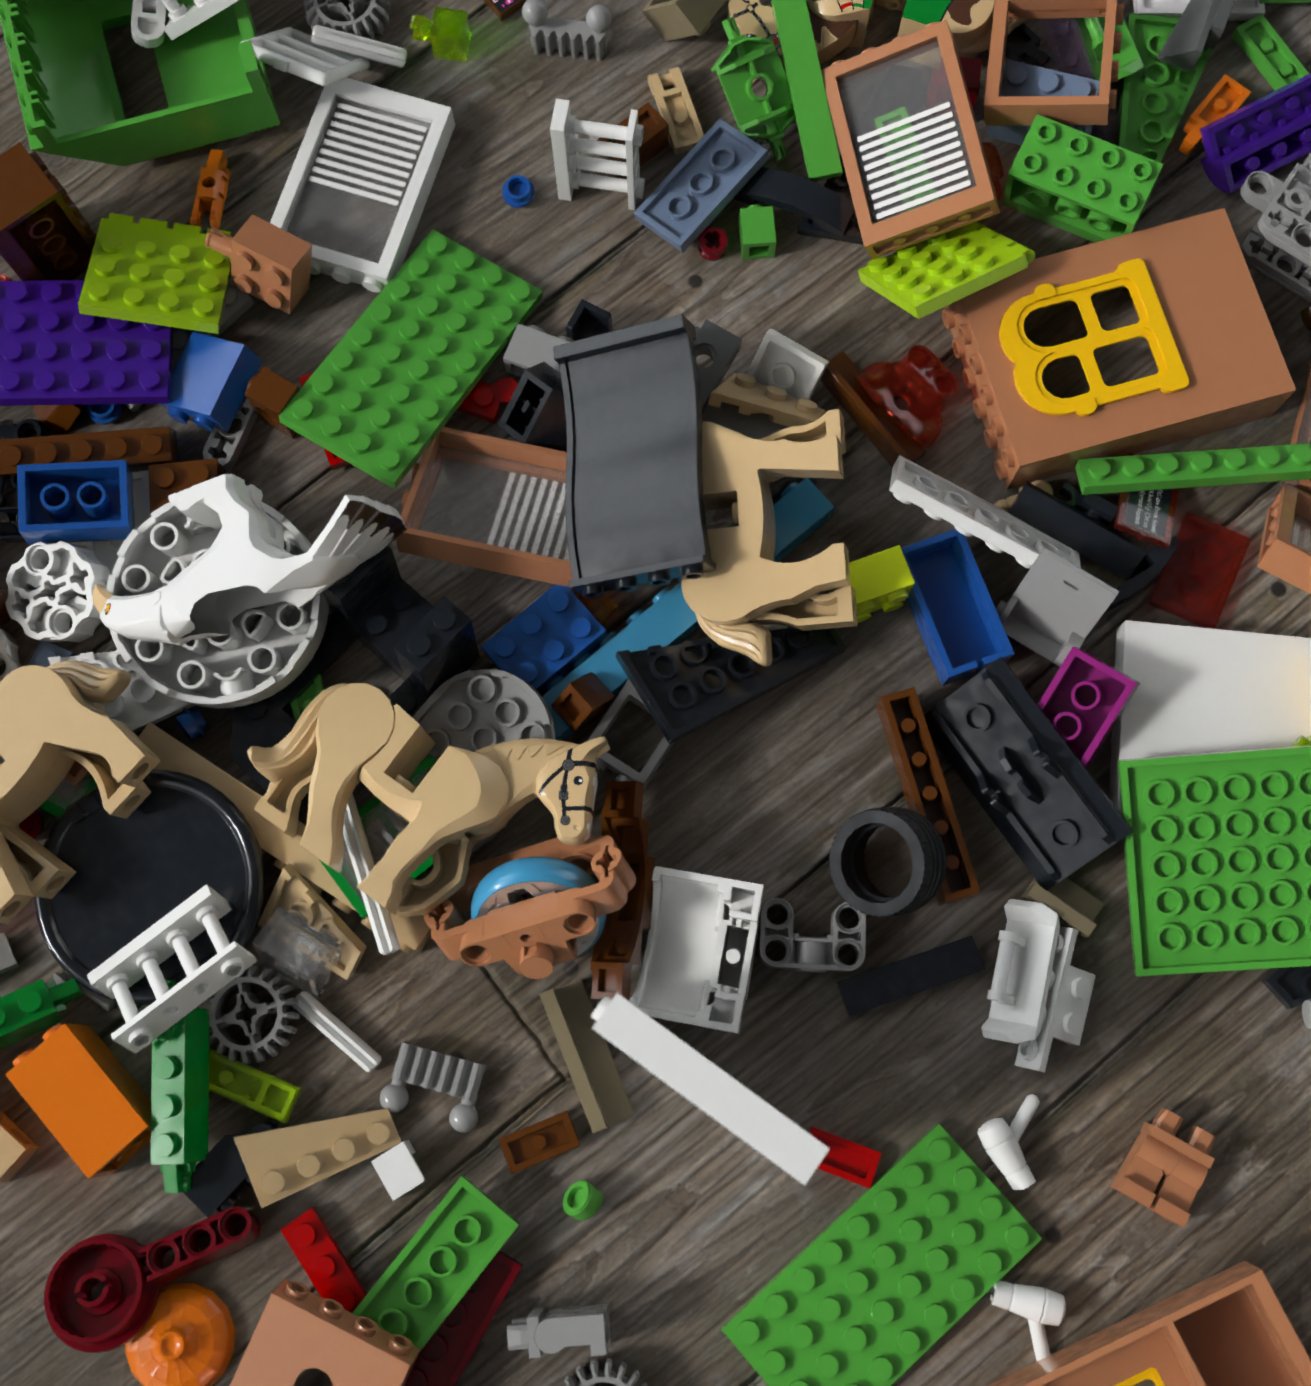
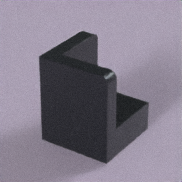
[566,299,613,341]

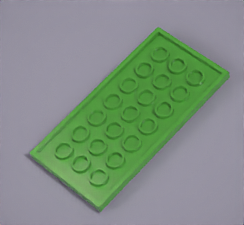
[279,229,543,489]
[721,1123,1042,1386]

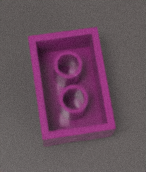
[1038,646,1140,769]

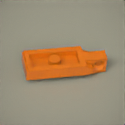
[1178,74,1252,156]

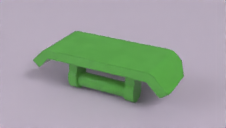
[1067,17,1144,83]

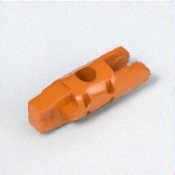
[190,149,231,229]

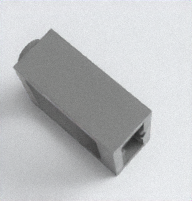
[588,679,675,790]

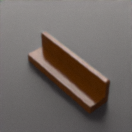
[820,351,926,468]

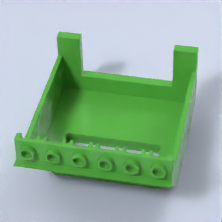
[0,0,281,167]

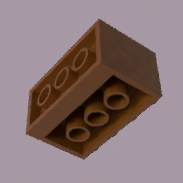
[0,142,96,282]

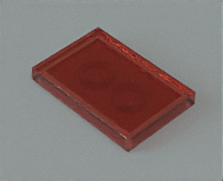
[1148,512,1251,629]

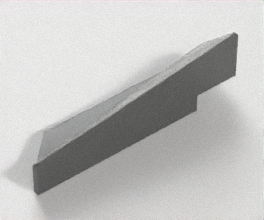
[1157,0,1235,72]

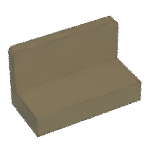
[1021,877,1104,939]

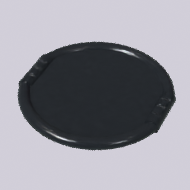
[34,769,265,1005]

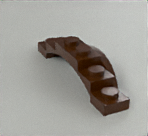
[590,781,655,1001]

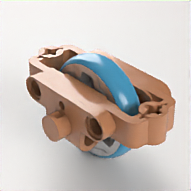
[424,834,636,979]

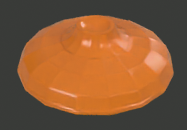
[125,1283,235,1386]

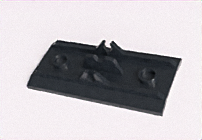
[924,657,1133,890]

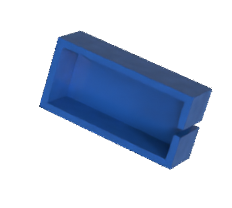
[901,529,1015,687]

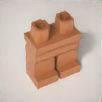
[1110,1108,1215,1228]

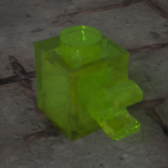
[410,7,471,62]

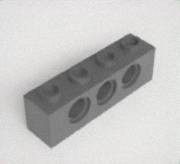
[693,319,742,414]

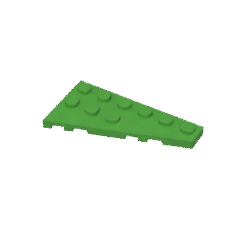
[1116,13,1213,163]

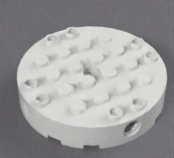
[106,502,329,709]

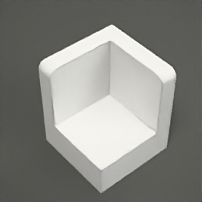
[371,1140,425,1201]

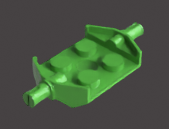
[711,16,796,161]

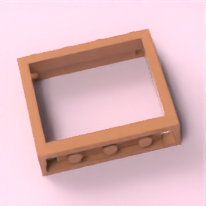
[984,0,1124,126]

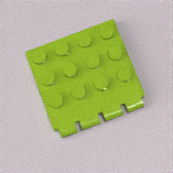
[78,213,232,334]
[858,222,1035,319]

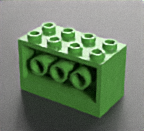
[1002,114,1163,243]

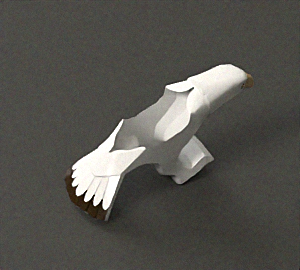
[93,474,407,646]

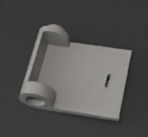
[996,547,1119,667]

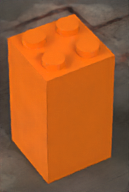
[5,1023,151,1179]

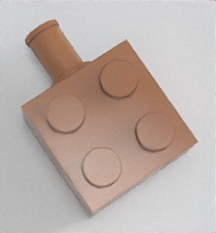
[205,214,312,314]

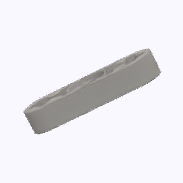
[203,399,258,472]

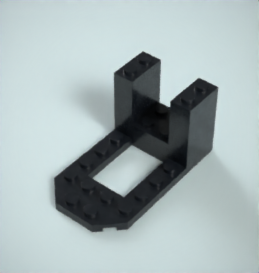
[231,546,480,806]

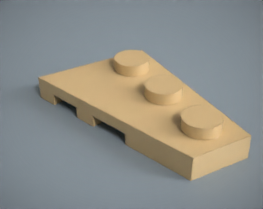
[708,373,826,427]
[258,863,367,980]

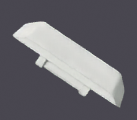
[981,899,1060,1044]

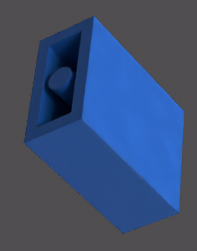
[160,332,262,431]

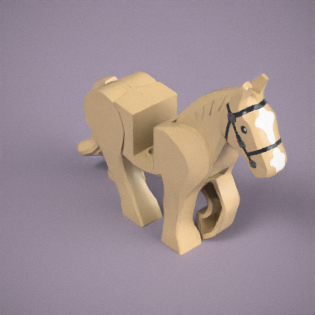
[247,683,610,918]

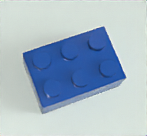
[17,460,135,545]
[481,584,608,696]

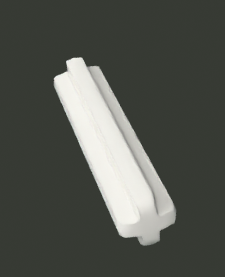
[311,25,407,68]
[292,991,382,1072]

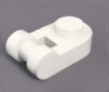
[131,0,167,48]

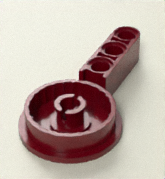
[44,1207,261,1353]

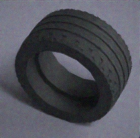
[829,807,947,917]

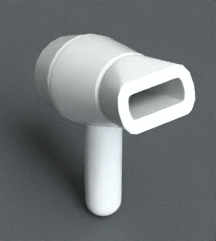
[977,1094,1040,1190]
[990,1281,1066,1362]

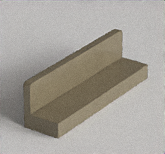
[539,980,634,1133]

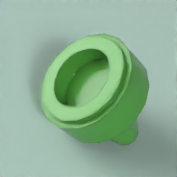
[563,1180,603,1221]

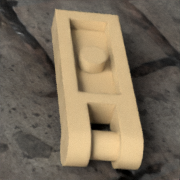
[647,67,704,155]

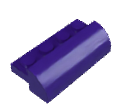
[1200,73,1311,193]

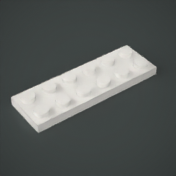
[889,455,1081,569]

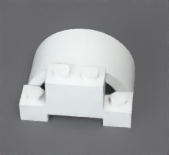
[629,866,764,1034]

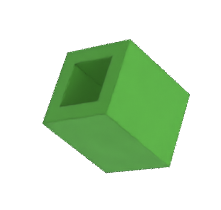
[739,204,776,260]

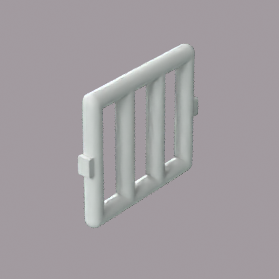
[238,27,370,86]

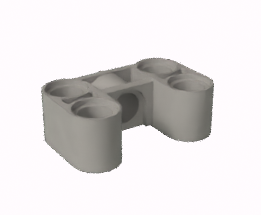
[758,898,866,973]

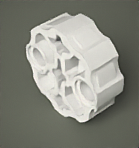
[5,541,111,643]

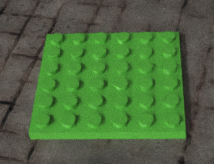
[1118,745,1311,977]

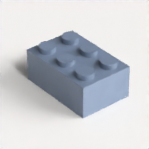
[986,59,1100,146]

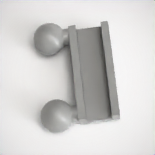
[522,0,612,61]
[380,1042,487,1133]

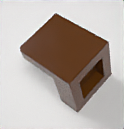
[551,672,615,731]

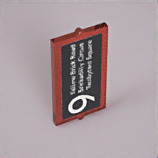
[1114,453,1179,549]

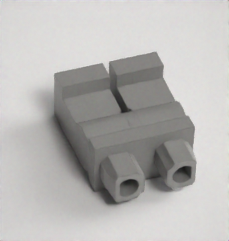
[507,1304,611,1358]

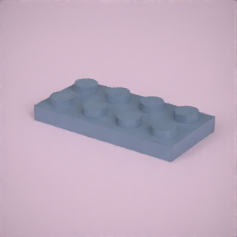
[634,119,770,253]

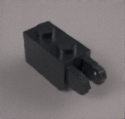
[183,1121,278,1218]

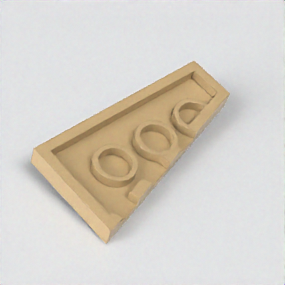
[233,1108,401,1208]

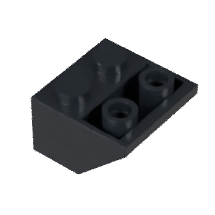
[497,362,567,452]

